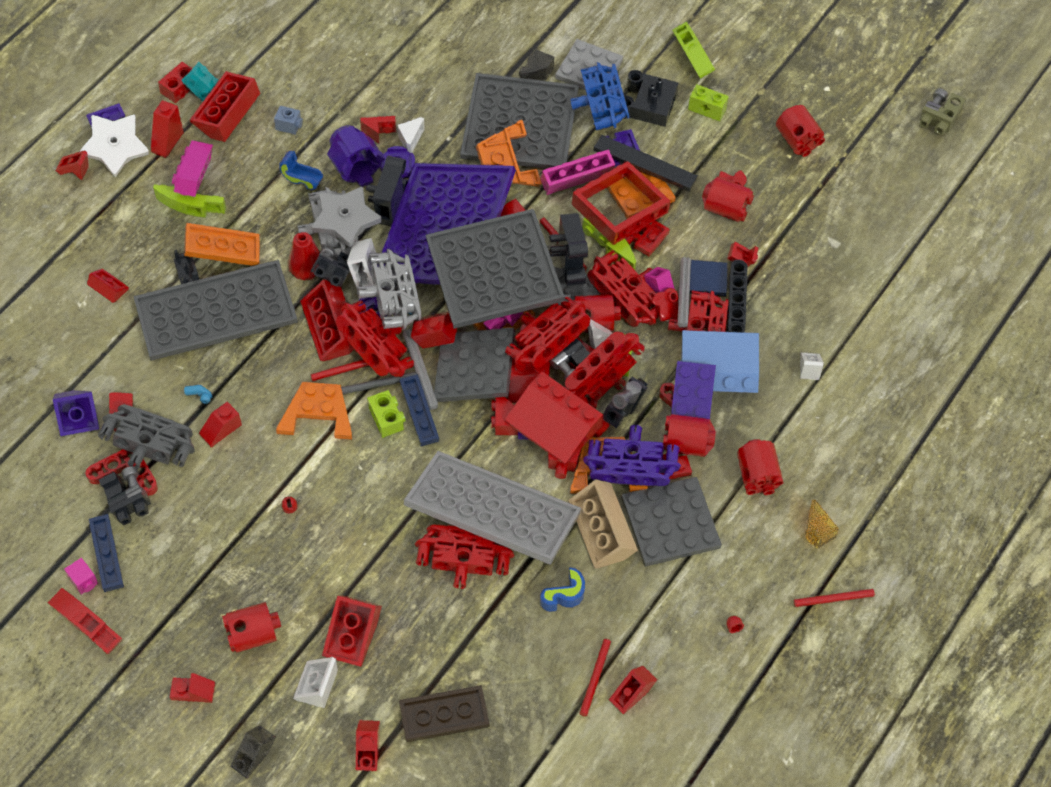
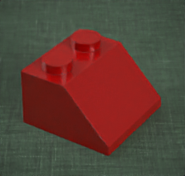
[411,312,457,349]
[508,358,550,403]

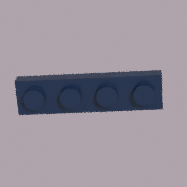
[399,374,439,446]
[89,514,124,592]

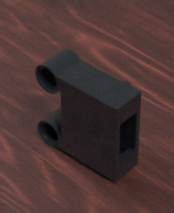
[618,70,679,127]
[366,156,408,227]
[549,213,588,286]

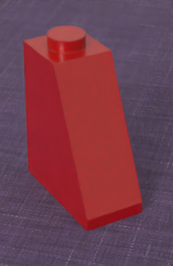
[151,100,184,158]

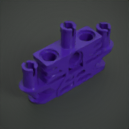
[583,425,681,486]

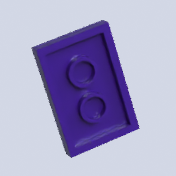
[671,361,716,419]

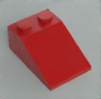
[322,595,382,667]

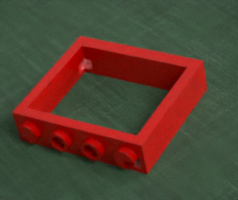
[571,161,671,245]

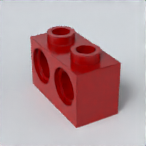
[158,62,192,104]

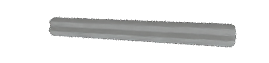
[677,257,691,328]
[403,329,438,410]

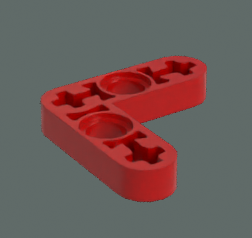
[85,449,158,496]

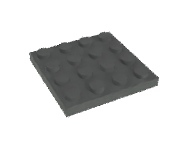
[434,328,515,402]
[622,477,722,567]

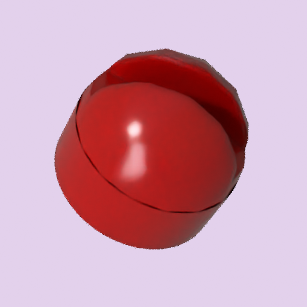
[281,496,298,514]
[726,615,744,633]

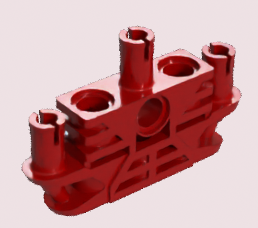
[587,250,659,327]
[668,290,729,332]
[505,297,590,368]
[336,300,414,377]
[565,332,645,404]
[415,525,515,589]

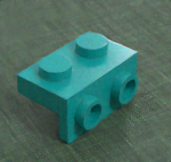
[182,62,219,102]

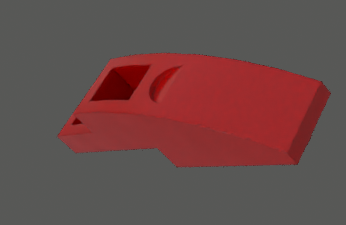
[48,588,123,655]

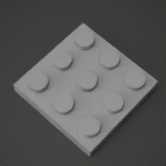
[555,39,623,90]

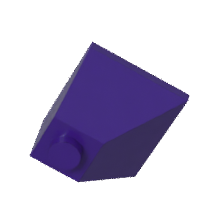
[52,390,100,436]

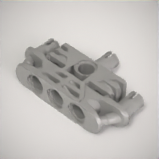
[297,187,358,260]
[357,249,421,330]

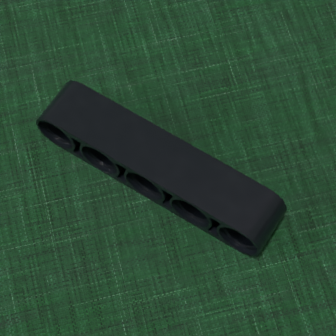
[727,260,748,332]

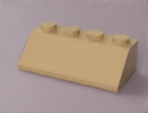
[568,480,638,569]

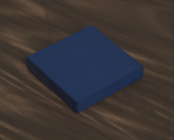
[689,260,728,297]

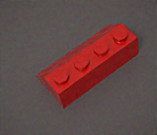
[190,71,261,142]
[300,279,354,361]

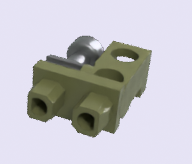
[919,88,966,135]

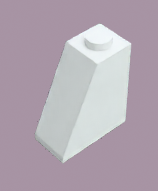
[347,238,376,288]

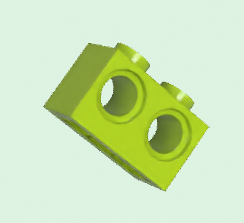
[367,390,406,438]

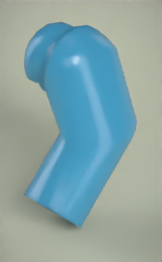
[184,385,212,404]

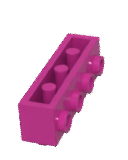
[172,140,213,197]
[540,150,615,195]

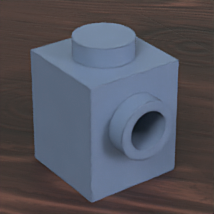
[274,106,303,135]

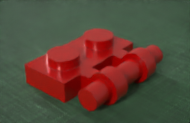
[625,220,670,257]

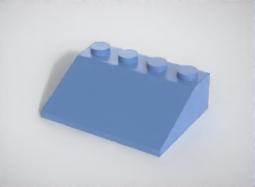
[681,330,759,393]

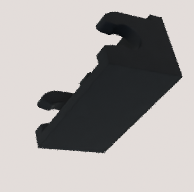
[173,246,199,284]

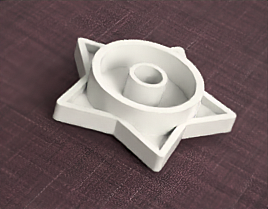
[80,115,149,177]

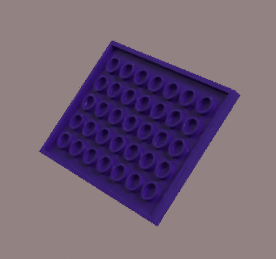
[377,163,516,285]

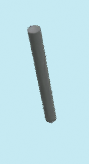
[341,372,417,395]

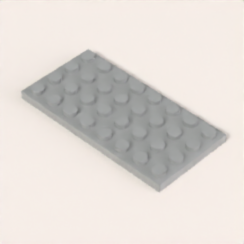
[404,451,581,565]

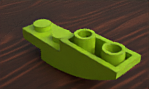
[672,21,715,79]
[153,185,226,218]
[582,218,636,270]

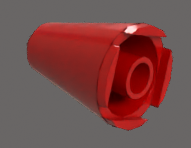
[288,232,320,280]

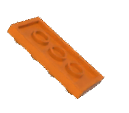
[184,223,260,266]

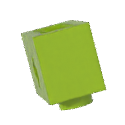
[688,84,729,121]

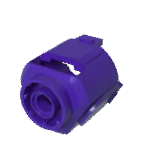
[327,125,385,187]

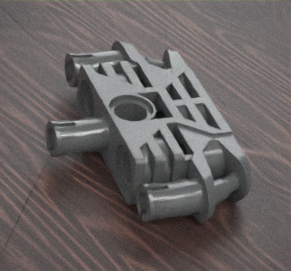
[98,404,195,469]

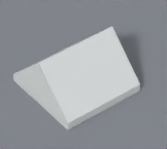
[293,657,338,708]

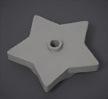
[312,187,381,247]

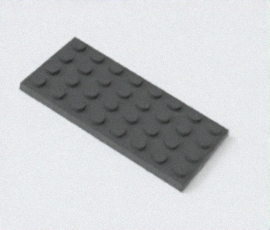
[133,260,298,361]

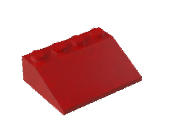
[505,372,603,465]

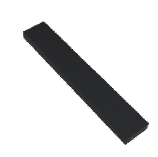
[594,135,698,192]

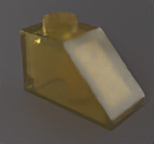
[805,499,839,549]

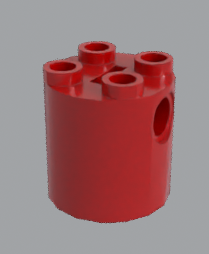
[776,105,825,157]
[702,176,754,222]
[573,295,621,333]
[663,414,716,457]
[737,439,784,495]
[222,602,282,653]

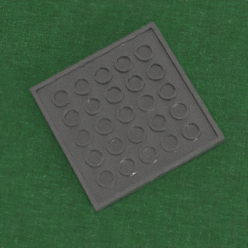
[460,73,579,169]
[426,209,565,329]

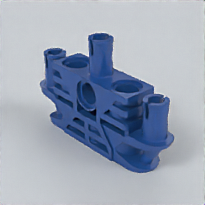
[570,62,630,131]

